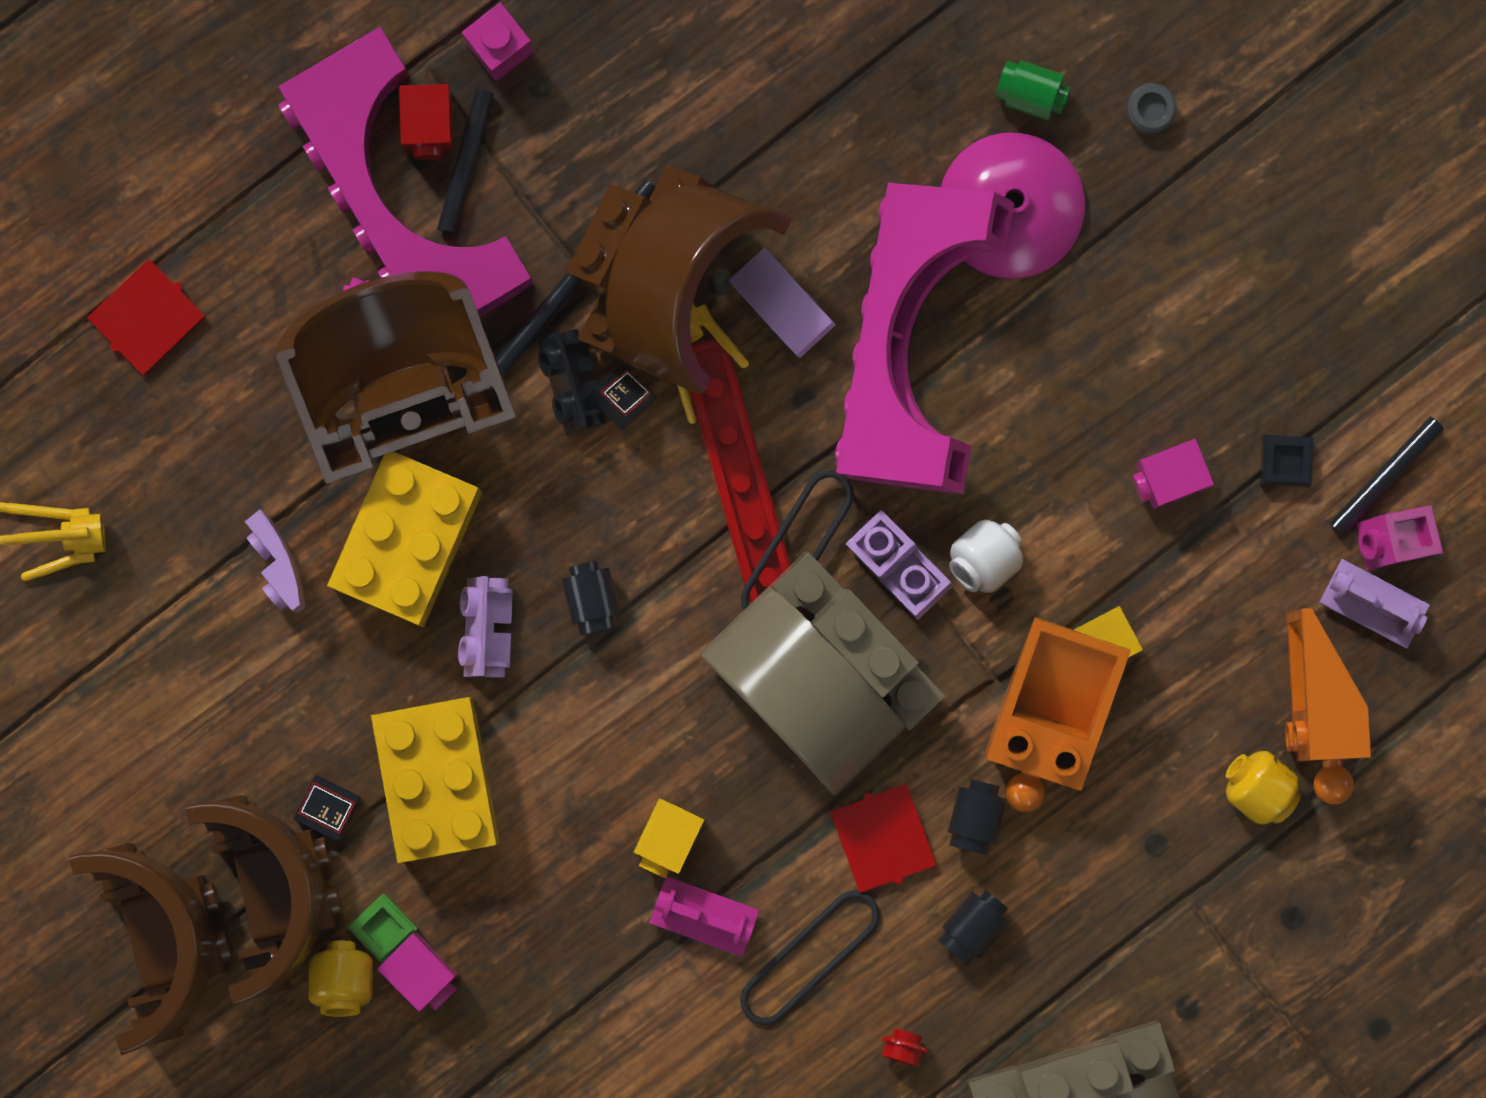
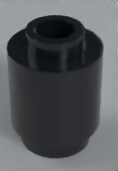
[562,561,621,636]
[947,779,1007,856]
[938,890,1010,965]

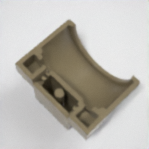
[700,552,945,795]
[966,1020,1180,1098]

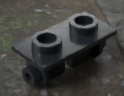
[538,329,606,436]

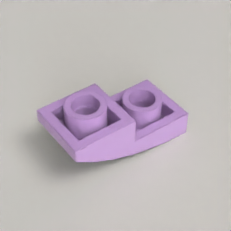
[729,247,836,358]
[245,509,306,613]
[846,510,953,620]

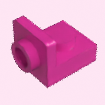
[1356,505,1443,570]

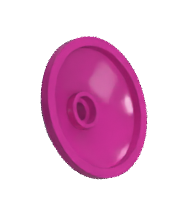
[941,133,1085,279]

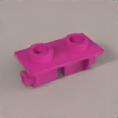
[649,877,759,957]

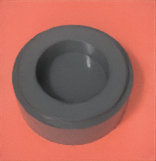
[1126,83,1177,135]

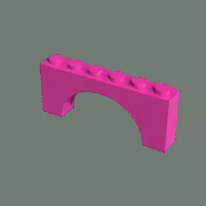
[278,27,534,317]
[835,183,1014,494]

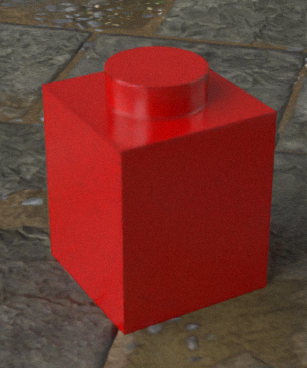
[399,84,454,160]

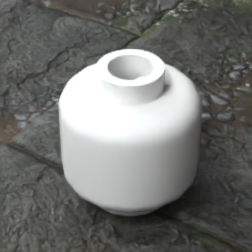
[949,520,1023,593]

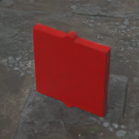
[87,259,206,376]
[830,784,936,893]

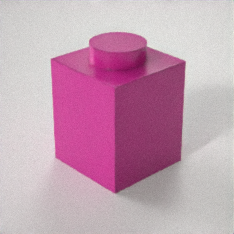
[462,2,534,82]
[1132,438,1214,510]
[377,932,458,1012]

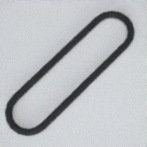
[741,470,854,610]
[740,890,880,1025]

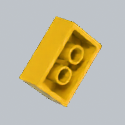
[327,451,482,628]
[371,697,500,863]

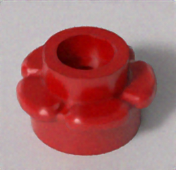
[881,1028,929,1067]

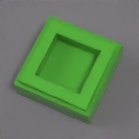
[347,893,419,964]

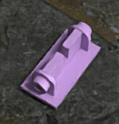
[1319,559,1430,649]
[458,576,513,678]

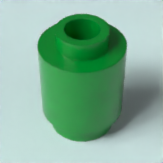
[995,60,1071,121]

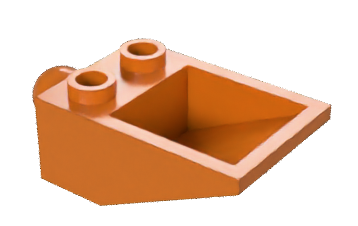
[1285,608,1371,805]
[986,617,1131,812]

